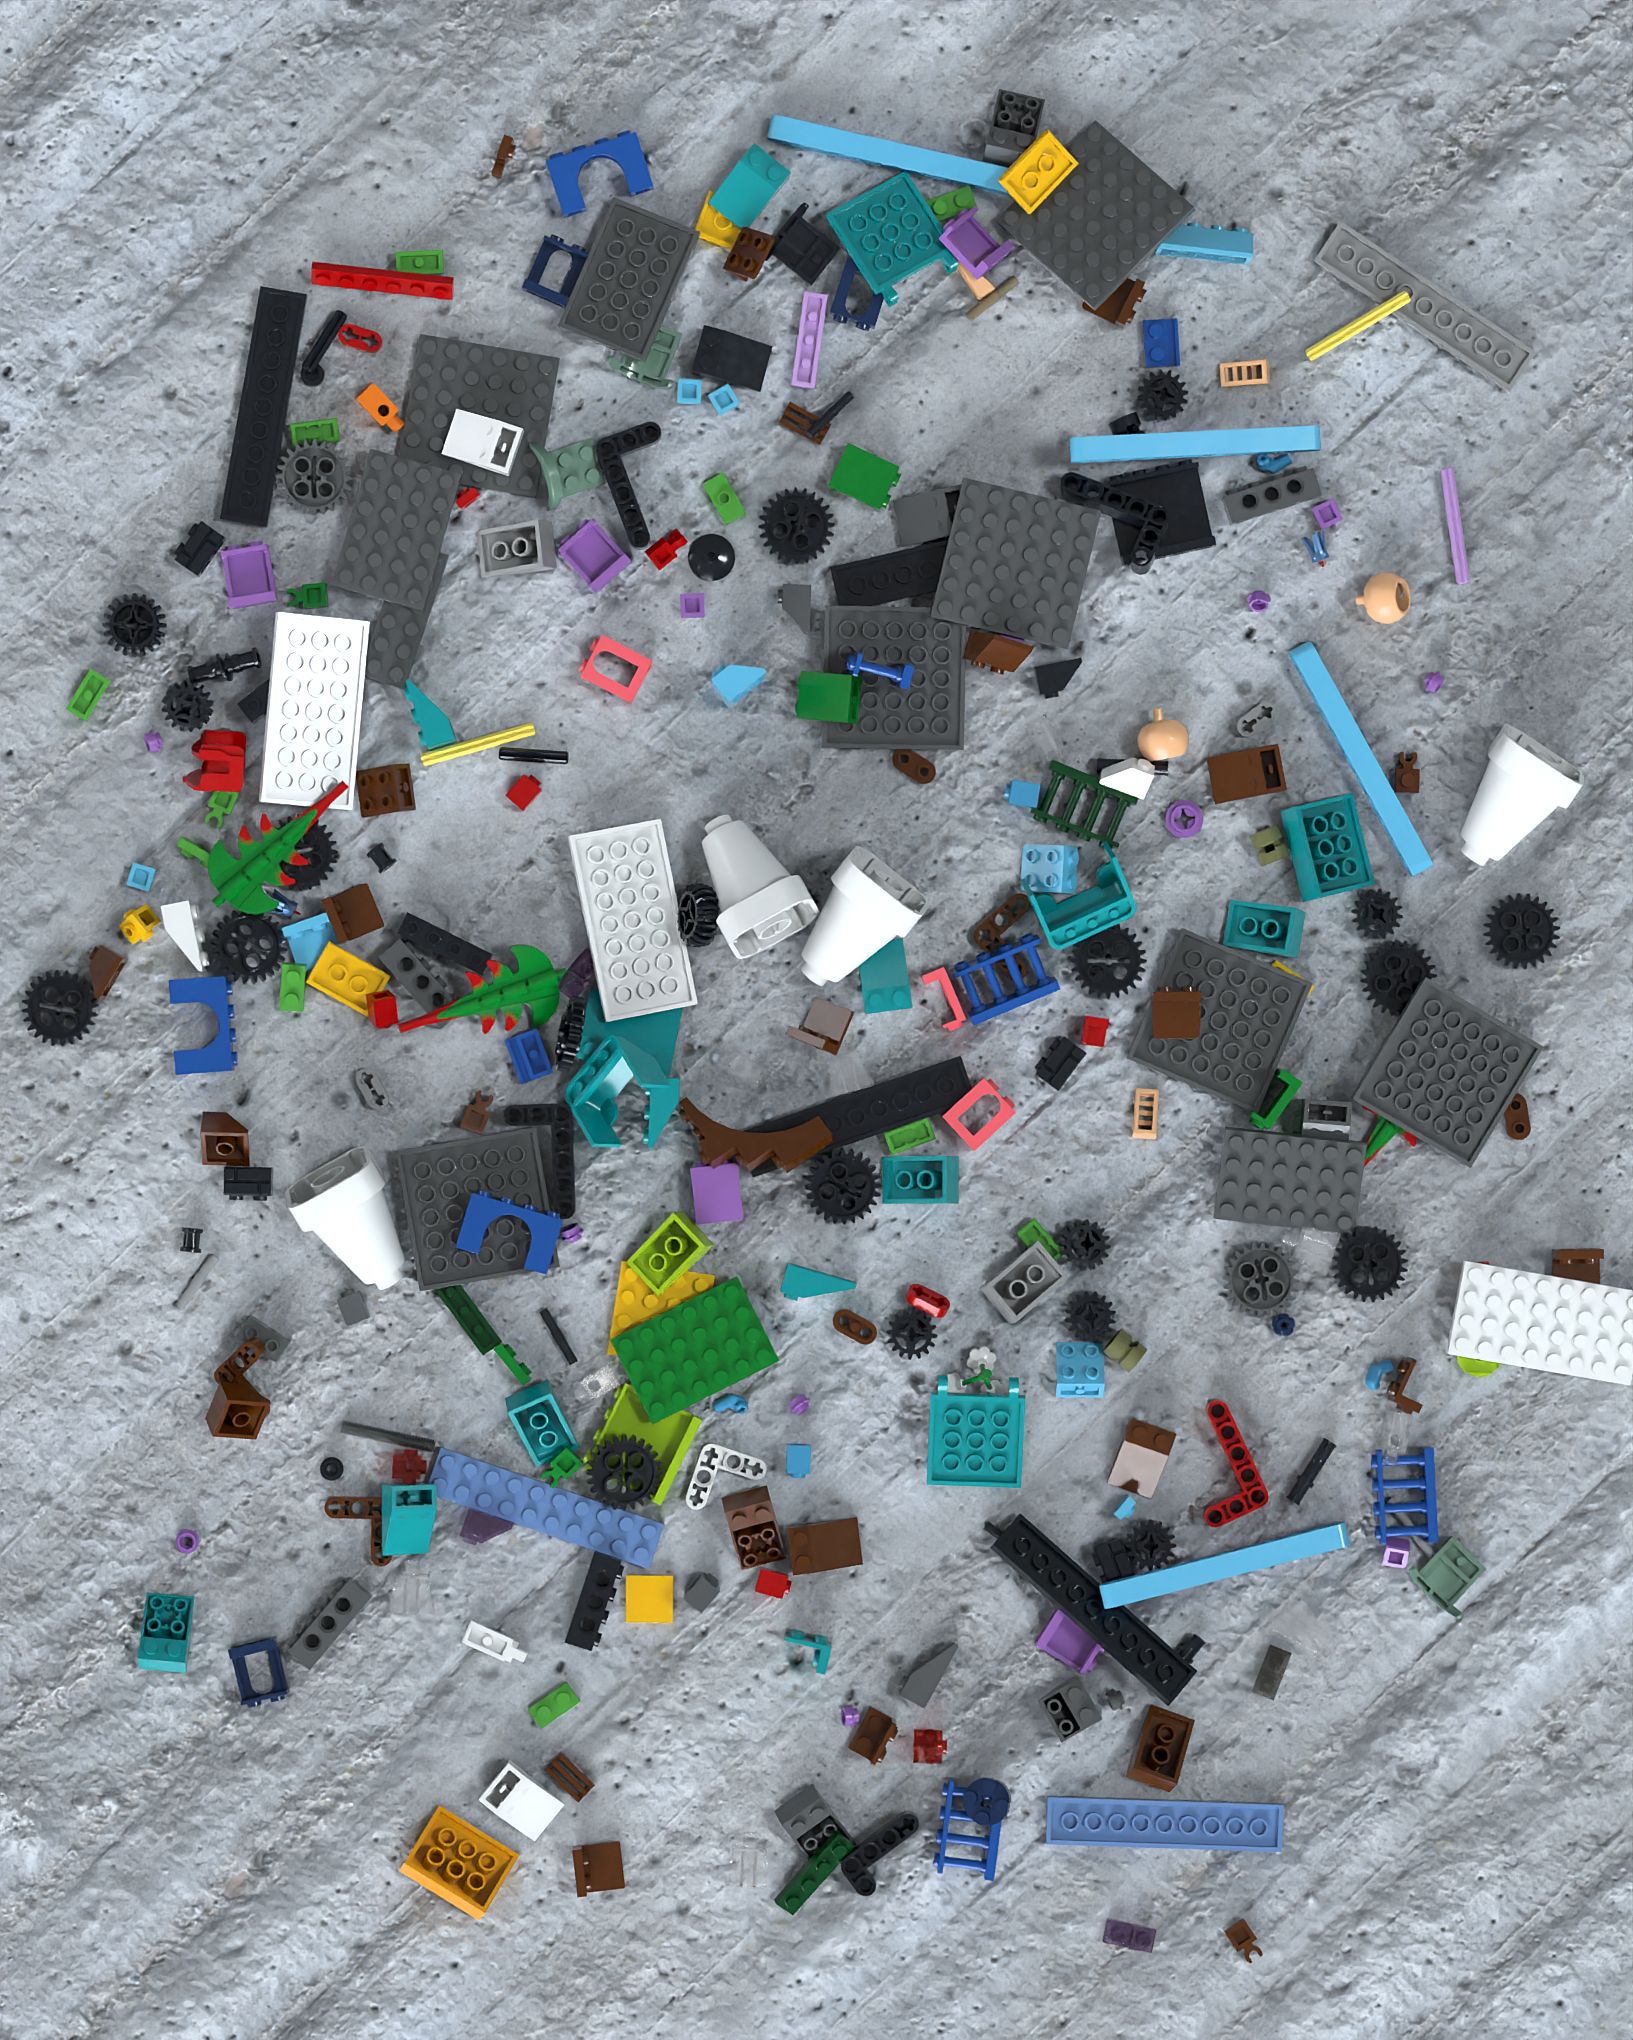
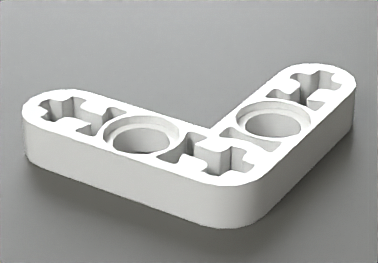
[686,1443,767,1510]

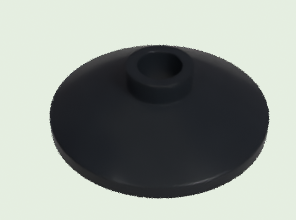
[688,534,735,581]

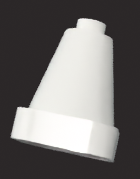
[1460,724,1584,866]
[702,814,820,959]
[801,846,930,986]
[285,1146,405,1290]

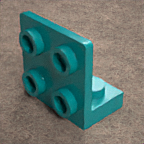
[784,1629,832,1675]

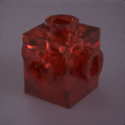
[392,1449,427,1484]
[913,1729,947,1764]

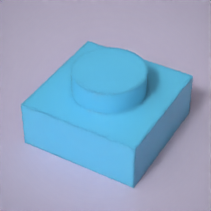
[677,379,702,404]
[708,384,740,417]
[126,862,157,892]
[1113,1495,1137,1520]

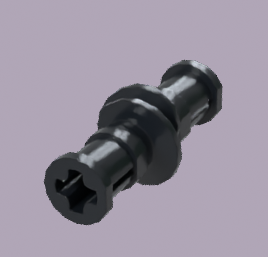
[188,647,262,686]

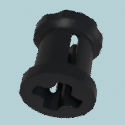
[366,843,397,874]
[180,1227,203,1253]

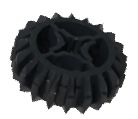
[102,593,167,657]
[677,883,720,947]

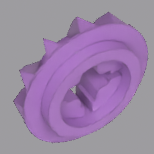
[1165,800,1203,838]

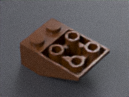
[1206,744,1287,804]
[721,1485,787,1570]

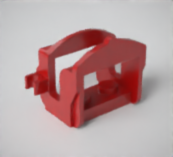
[183,728,246,792]

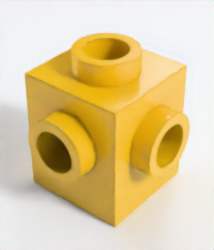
[118,903,161,945]

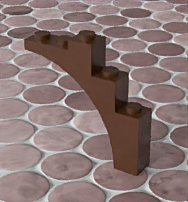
[678,1097,833,1173]

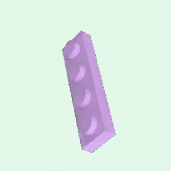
[791,291,828,389]

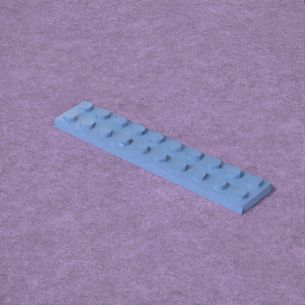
[429,1447,664,1569]
[1046,1796,1284,1852]

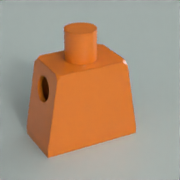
[354,382,405,433]

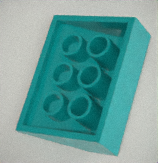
[1280,793,1375,902]
[577,989,683,1076]

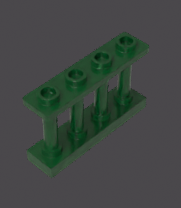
[1030,759,1139,849]

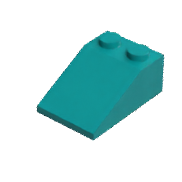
[708,143,791,230]
[1223,900,1306,958]
[859,938,913,1014]
[882,1156,959,1204]
[780,1263,857,1301]
[505,1379,579,1467]

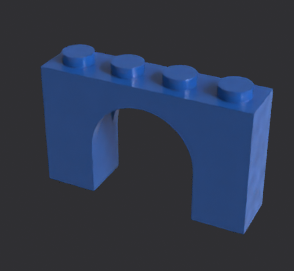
[546,130,654,218]
[169,976,238,1075]
[456,1190,563,1275]

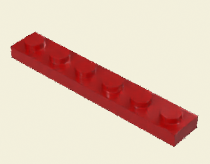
[311,262,454,300]

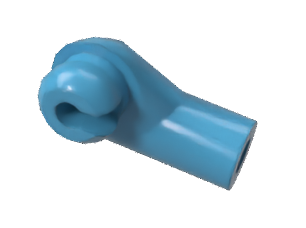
[1257,453,1292,474]
[1365,1359,1394,1391]
[712,1393,748,1414]

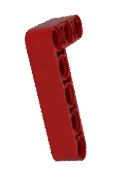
[1203,1399,1269,1528]

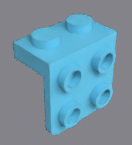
[1021,844,1079,894]

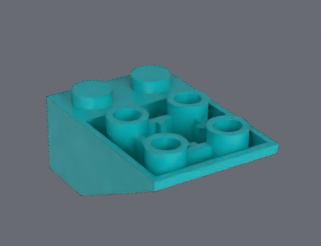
[403,679,457,751]
[644,1078,680,1149]
[382,1482,436,1555]
[138,1592,194,1673]

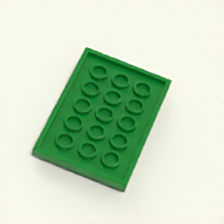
[610,1276,779,1425]

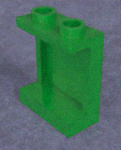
[828,443,902,512]
[795,671,862,724]
[1247,1069,1303,1130]

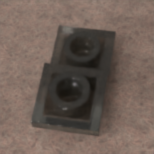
[1252,1645,1292,1701]

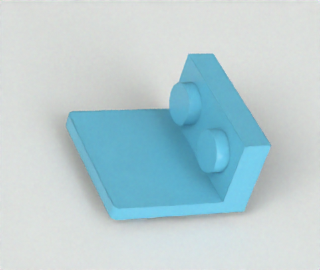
[282,913,340,971]
[1055,1342,1104,1398]

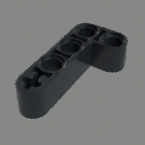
[841,1810,919,1896]

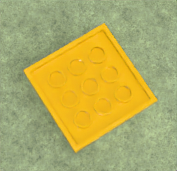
[607,1260,715,1356]

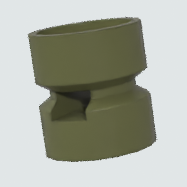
[1249,825,1290,867]
[1103,1328,1147,1373]

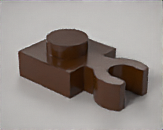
[491,135,516,179]
[1395,752,1420,793]
[460,1090,493,1135]
[1224,1918,1263,1963]

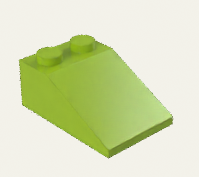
[627,1211,714,1296]

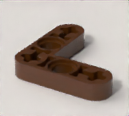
[974,893,1030,981]
[214,1338,270,1418]
[324,1496,393,1567]

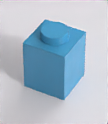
[1004,780,1041,809]
[786,1443,811,1478]

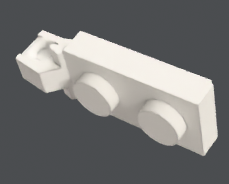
[462,1620,528,1662]

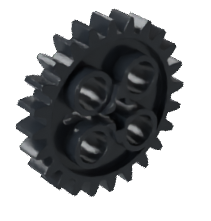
[758,487,835,565]
[275,814,339,891]
[1483,893,1560,969]
[210,910,287,985]
[1070,924,1147,1000]
[1360,940,1437,1016]
[21,970,99,1046]
[555,995,586,1073]
[805,1147,882,1225]
[1331,1226,1408,1302]
[585,1433,663,1511]

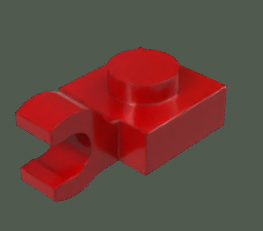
[645,529,687,571]

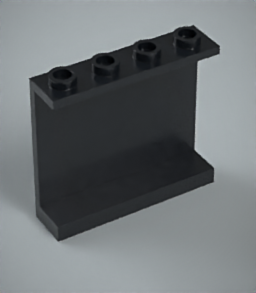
[1105,459,1216,567]

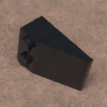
[692,325,772,392]

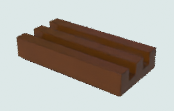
[779,402,831,445]
[544,1752,595,1803]

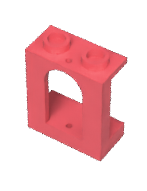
[579,635,653,704]
[921,967,966,1031]
[942,1078,1016,1151]

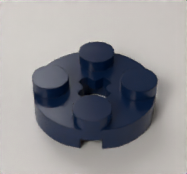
[963,1777,1011,1826]

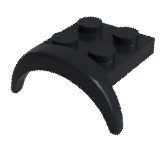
[765,202,840,286]

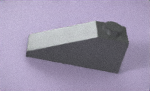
[897,1642,959,1709]

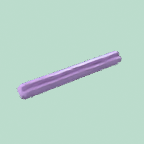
[1441,468,1470,584]

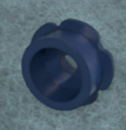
[1272,1313,1295,1336]

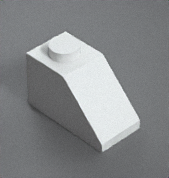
[1099,758,1155,800]

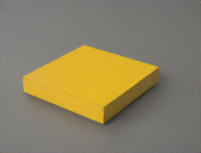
[694,190,741,250]
[626,1575,673,1623]

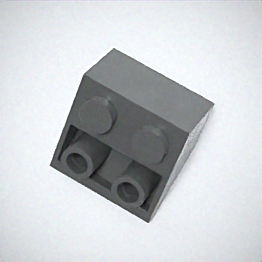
[1038,1675,1102,1743]

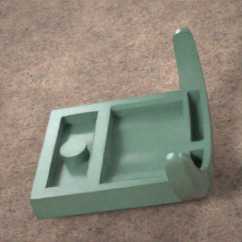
[606,326,682,388]
[529,438,605,511]
[1409,1536,1486,1619]

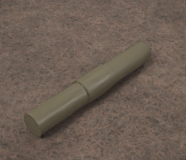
[966,276,1019,321]

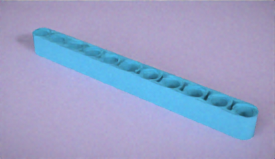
[767,115,1011,196]
[1069,426,1321,463]
[1289,641,1433,877]
[1099,1521,1351,1609]

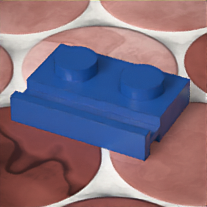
[1143,318,1180,368]
[505,1028,554,1084]

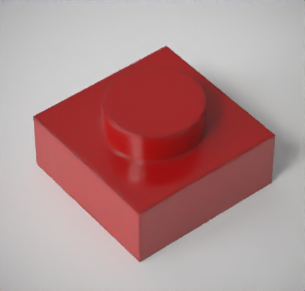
[455,487,481,511]

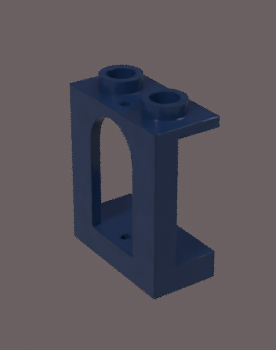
[522,234,588,309]
[830,258,884,331]
[228,1636,289,1708]

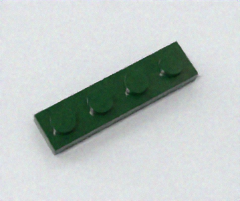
[434,1284,502,1355]
[774,1830,855,1915]

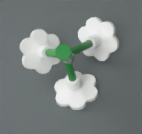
[947,1346,1008,1394]

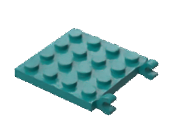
[826,171,959,307]
[926,1375,1026,1488]

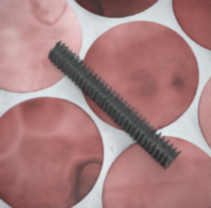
[341,1420,436,1452]

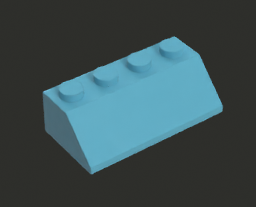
[1155,223,1253,265]
[711,665,766,708]

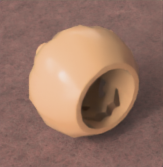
[1355,571,1411,624]
[1138,708,1189,761]

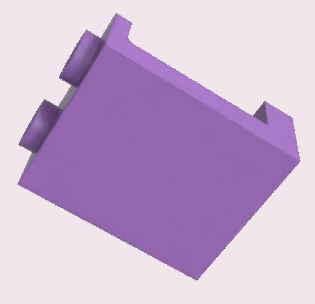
[939,206,1014,280]
[558,519,631,594]
[220,541,278,609]
[690,1159,743,1225]
[1034,1607,1104,1675]

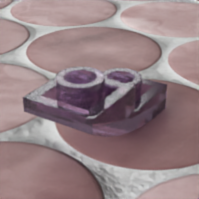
[558,948,595,999]
[1102,1918,1157,1953]

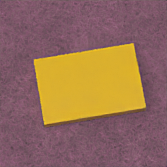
[997,129,1079,214]
[306,941,391,1017]

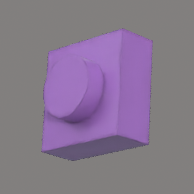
[1311,498,1343,530]
[680,593,705,618]

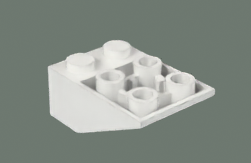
[441,409,524,476]
[161,901,210,972]
[479,1760,565,1841]

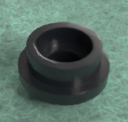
[320,1457,344,1481]

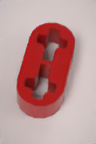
[338,324,383,353]
[905,1284,950,1318]

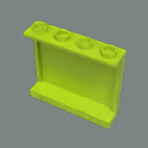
[583,1382,702,1505]

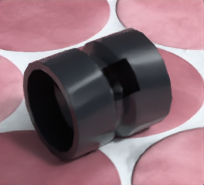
[1108,412,1146,435]

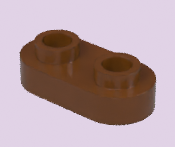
[892,749,936,784]
[1504,1093,1531,1140]
[833,1309,877,1345]

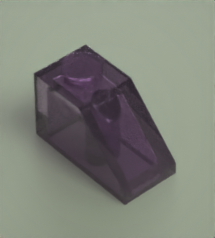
[459,1508,514,1545]

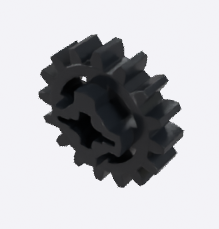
[1137,369,1189,422]
[162,680,214,732]
[1351,888,1403,940]
[1058,1219,1111,1271]
[1065,1291,1116,1342]
[886,1308,937,1360]
[1125,1519,1176,1571]

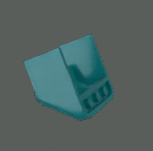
[1020,841,1136,949]
[565,1035,670,1148]

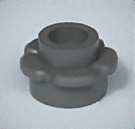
[1106,1688,1125,1711]

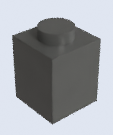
[337,1289,370,1326]

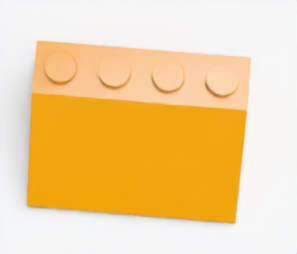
[399,1805,519,1920]

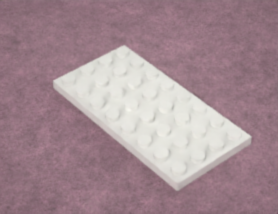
[259,612,370,810]
[568,819,698,1022]
[1446,1260,1633,1385]

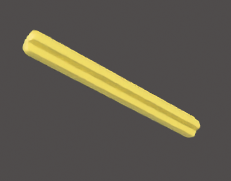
[1305,291,1411,361]
[421,723,536,766]

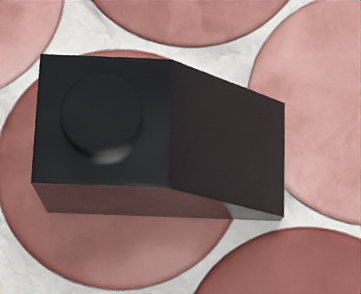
[1034,658,1082,699]

